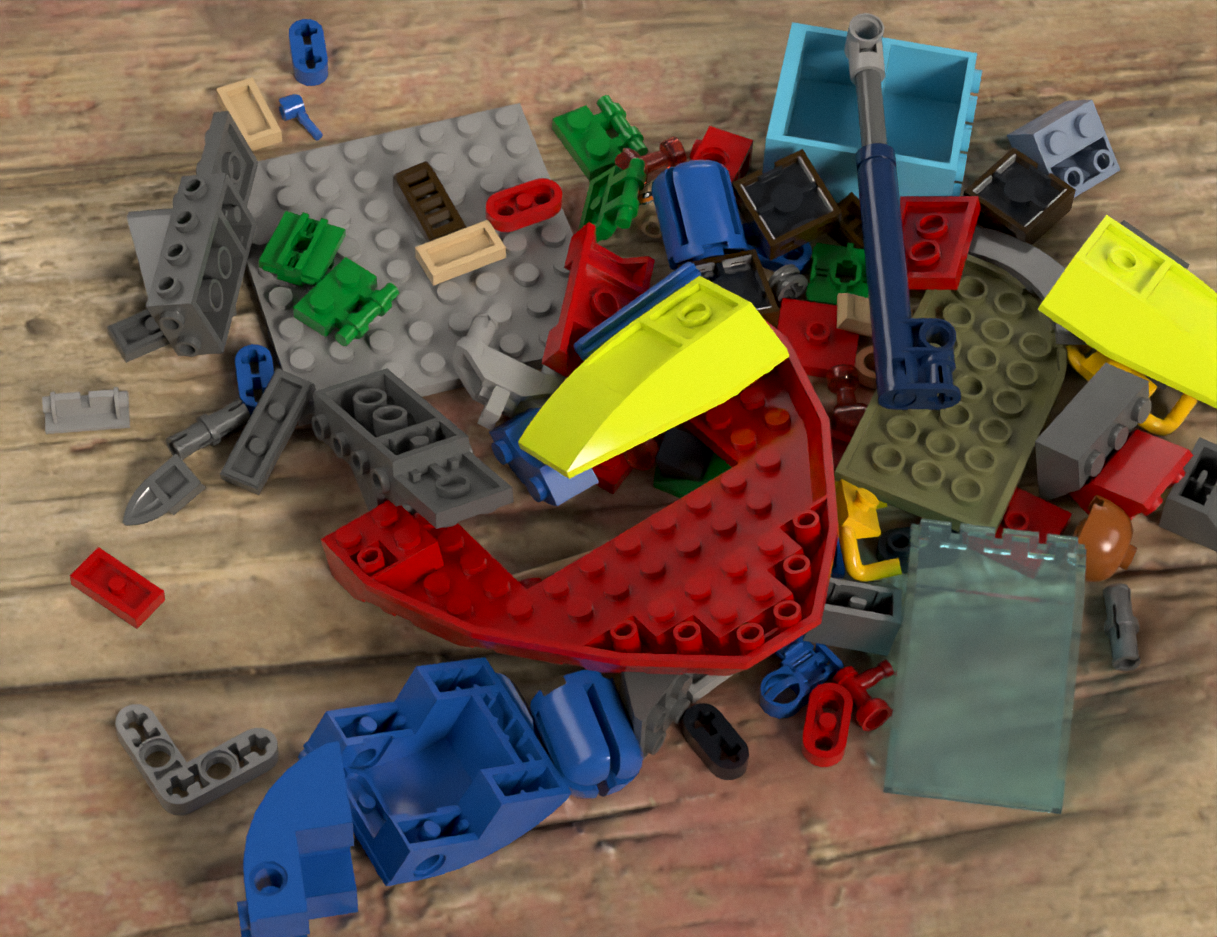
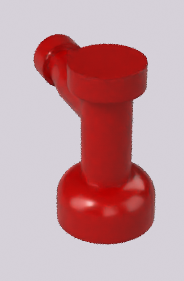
[832,659,894,731]

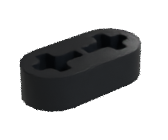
[682,703,749,780]

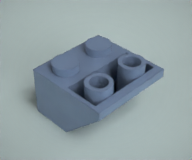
[1007,99,1120,198]

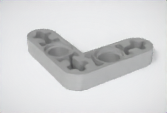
[115,704,279,815]

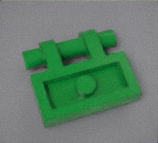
[552,95,648,182]
[578,158,646,243]
[293,257,399,347]

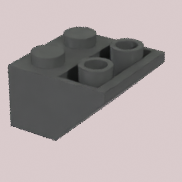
[1159,437,1217,552]
[803,573,902,656]
[619,672,692,761]

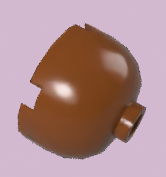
[1058,495,1137,582]

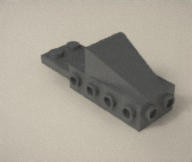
[127,111,259,357]
[312,368,514,529]

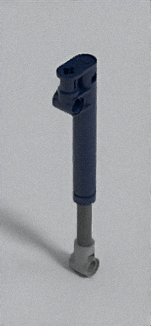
[844,13,961,410]

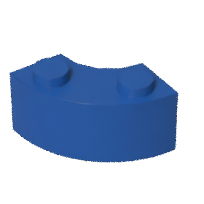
[488,408,599,506]

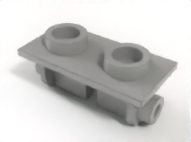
[42,387,130,434]

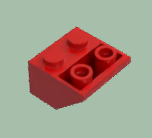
[1069,429,1194,520]

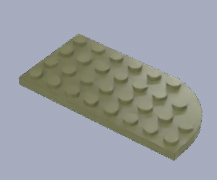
[834,254,1067,544]

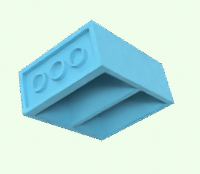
[762,22,982,203]

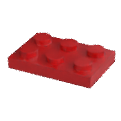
[900,196,981,290]

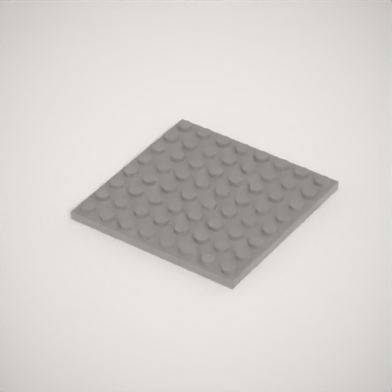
[246,103,573,426]

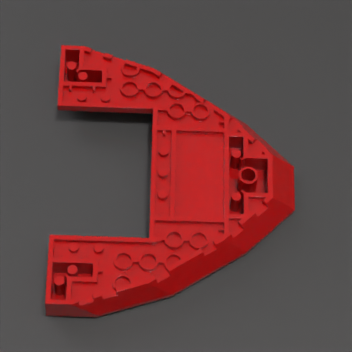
[321,318,839,676]

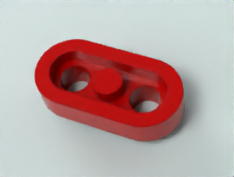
[486,178,562,232]
[801,683,853,767]

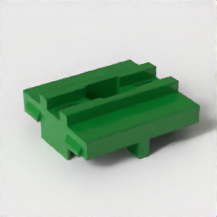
[259,211,346,287]
[806,243,869,305]

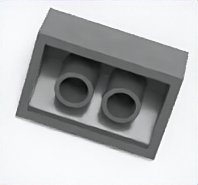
[1035,363,1152,501]

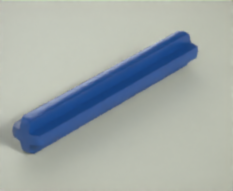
[573,262,701,361]

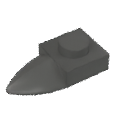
[123,454,206,526]

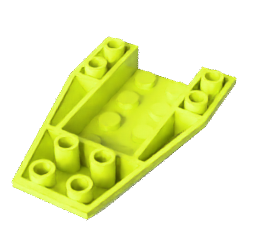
[1038,215,1217,409]
[518,276,789,479]

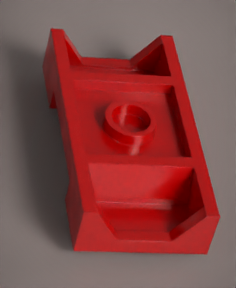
[541,222,655,378]

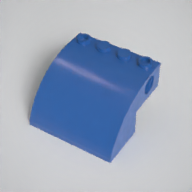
[303,657,572,886]
[237,741,358,937]

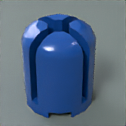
[651,160,748,270]
[530,670,644,799]

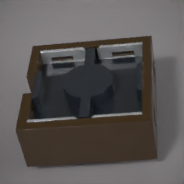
[963,147,1076,245]
[732,149,842,261]
[677,249,779,329]

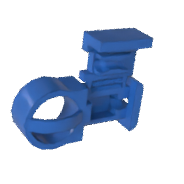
[759,635,844,719]

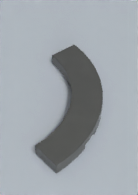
[968,226,1087,345]

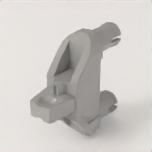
[452,313,565,431]

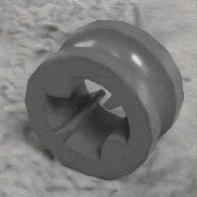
[768,264,808,304]

